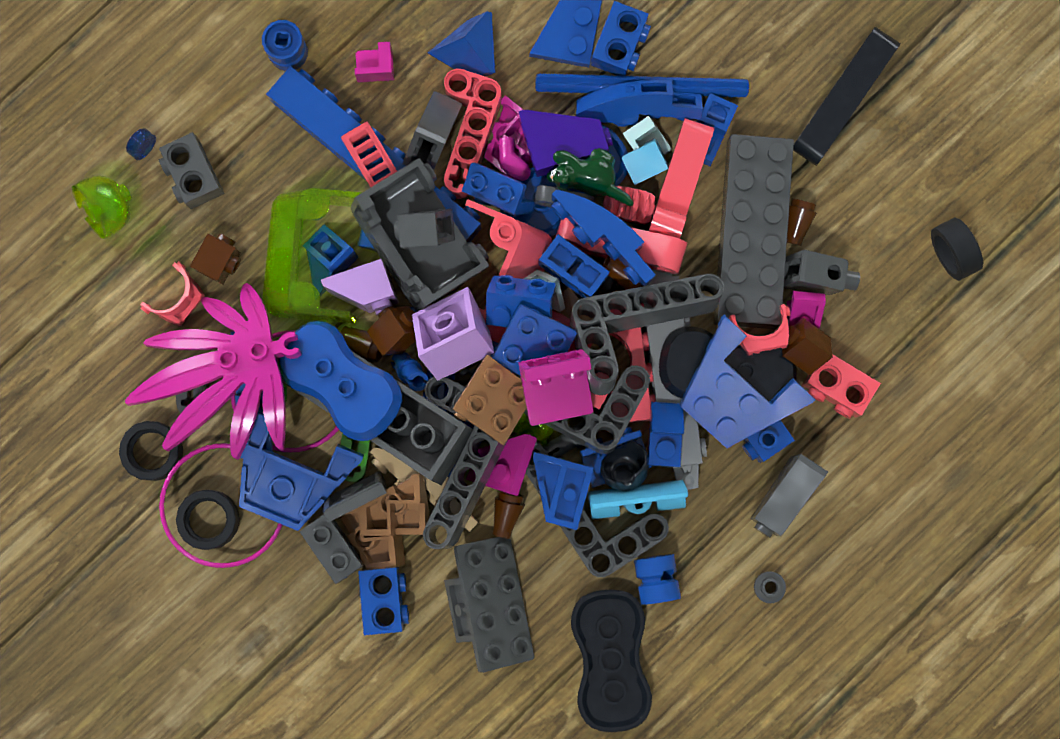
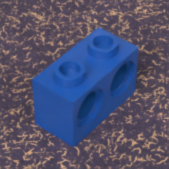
[591,1,651,76]
[539,234,610,298]
[358,567,409,635]

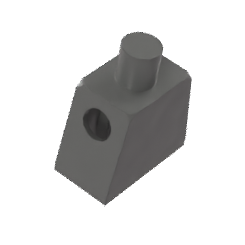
[784,250,860,295]

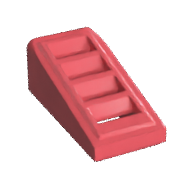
[341,121,397,188]

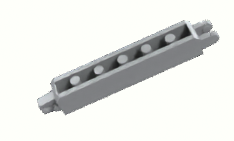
[643,269,707,490]

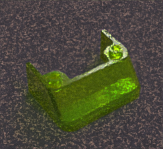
[262,188,362,324]

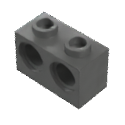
[159,132,225,209]
[394,209,455,248]
[299,515,365,584]

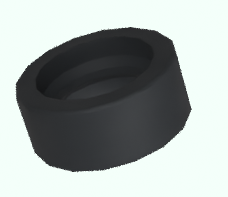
[931,217,984,281]
[119,421,183,481]
[176,489,240,550]

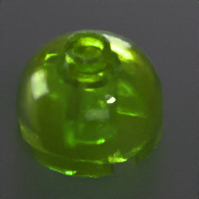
[71,175,132,239]

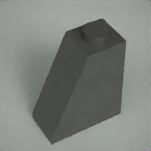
[402,91,462,171]
[750,454,828,538]

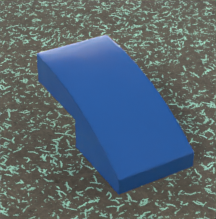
[697,93,738,166]

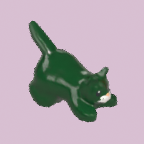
[546,148,634,206]

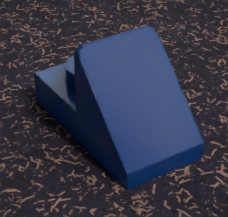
[648,402,684,467]

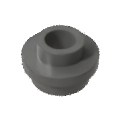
[754,571,786,603]

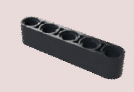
[793,27,901,166]

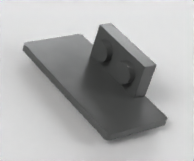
[444,537,534,673]

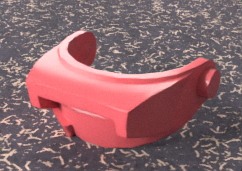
[140,261,205,326]
[729,304,790,356]

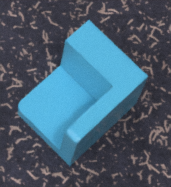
[622,138,669,185]

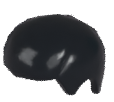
[600,440,649,491]

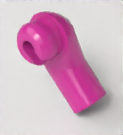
[499,137,531,181]

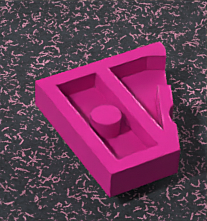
[466,434,537,496]

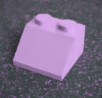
[321,259,399,315]
[412,287,494,381]

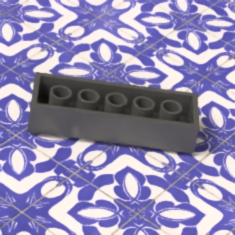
[713,134,794,330]
[281,351,473,486]

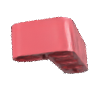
[444,69,502,199]
[648,118,714,239]
[556,218,687,274]

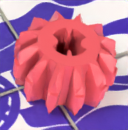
[603,186,656,225]

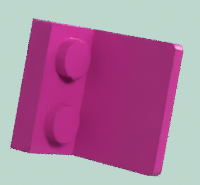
[518,349,593,426]

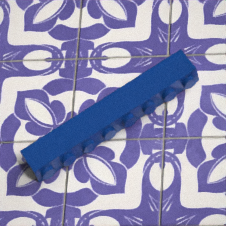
[266,66,482,243]

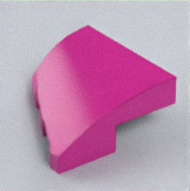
[484,95,532,178]

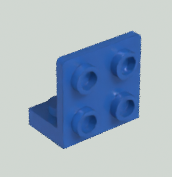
[489,305,577,376]

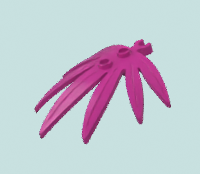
[125,283,302,460]

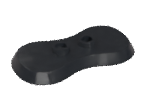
[659,326,797,401]
[571,589,652,732]

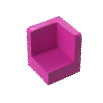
[355,42,394,82]

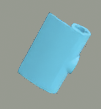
[588,480,688,520]

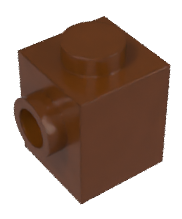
[190,233,241,285]
[367,306,416,356]
[782,318,833,375]

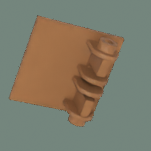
[453,355,526,445]

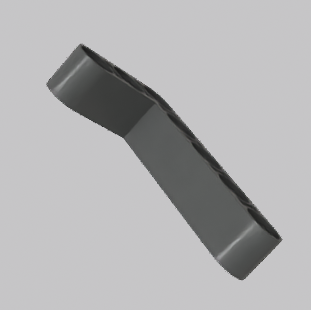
[569,274,724,395]
[512,365,650,454]
[423,377,510,549]
[526,443,669,577]

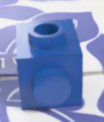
[742,420,795,463]

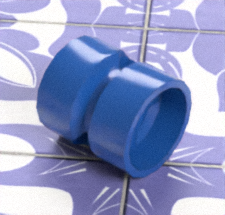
[262,20,308,71]
[634,554,681,605]

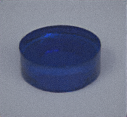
[126,128,156,160]

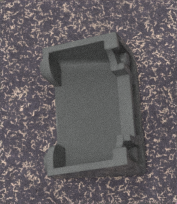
[351,158,489,312]

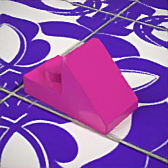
[786,291,826,329]

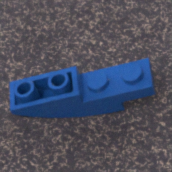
[576,80,703,127]
[551,190,656,286]

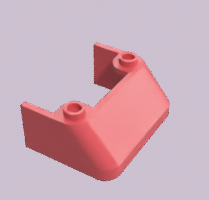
[465,199,553,343]

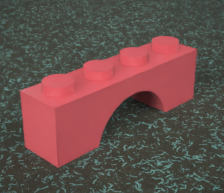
[609,303,656,423]

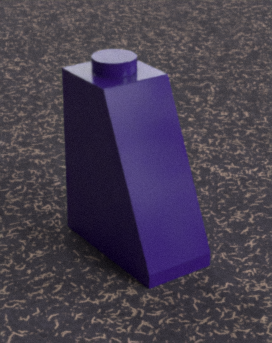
[518,110,613,177]

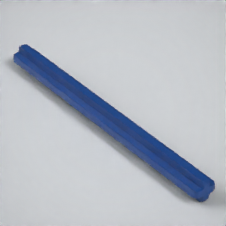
[535,74,749,97]

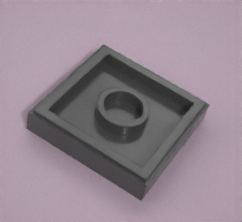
[323,471,387,522]

